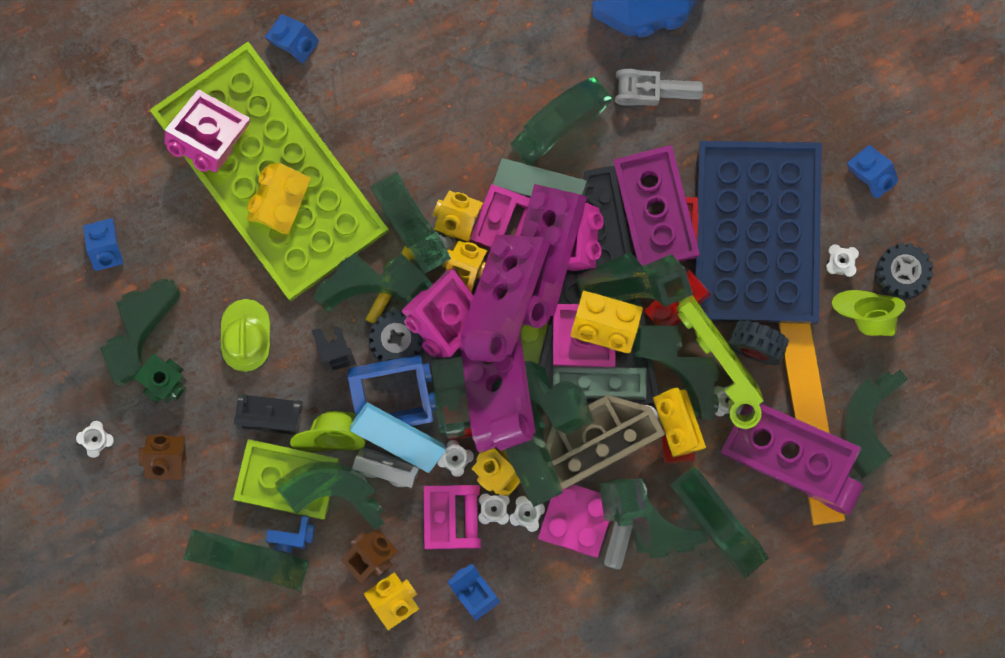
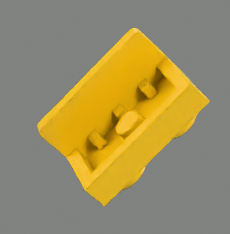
[246,163,311,234]
[570,290,643,353]
[653,388,706,457]

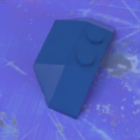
[591,0,699,37]

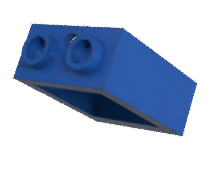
[348,354,438,426]

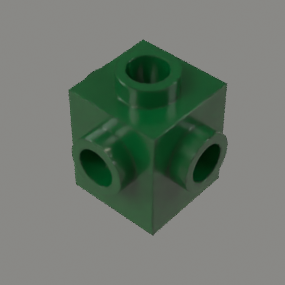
[134,353,187,404]

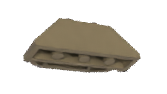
[540,395,665,494]

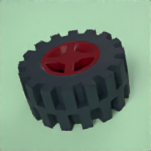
[729,320,789,366]

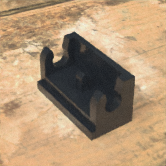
[312,326,356,373]
[234,394,303,435]

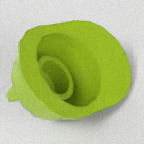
[832,290,906,336]
[221,299,270,372]
[290,411,366,452]

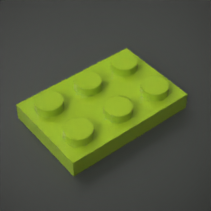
[233,439,339,520]

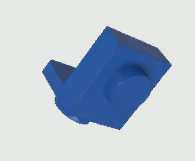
[265,14,319,63]
[847,145,898,199]
[83,218,124,271]
[266,516,315,553]
[447,564,500,621]

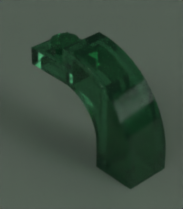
[510,77,614,166]
[841,370,908,478]
[275,462,385,530]

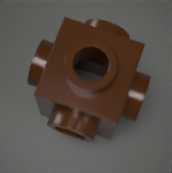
[138,434,187,480]
[341,528,399,583]

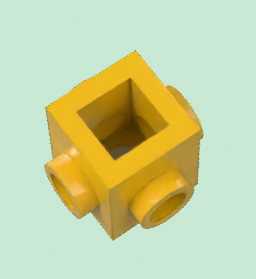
[433,190,483,242]
[442,240,487,292]
[472,447,528,496]
[363,572,419,630]

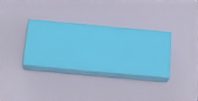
[350,402,446,473]

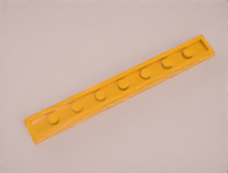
[777,323,845,526]

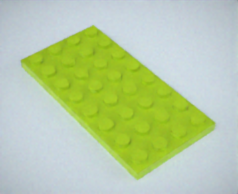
[150,42,389,302]

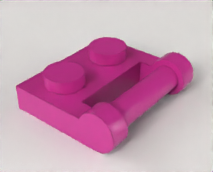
[470,184,530,250]
[424,485,481,550]

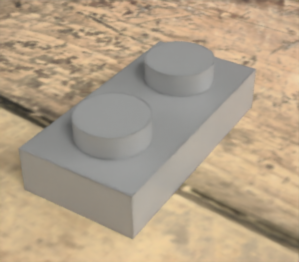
[352,447,420,488]

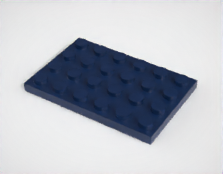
[696,141,822,324]

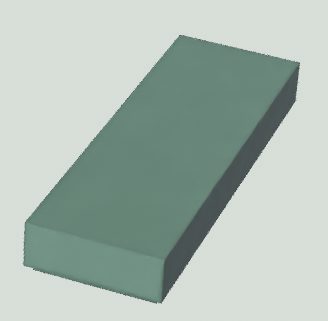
[493,158,588,198]
[553,366,646,400]

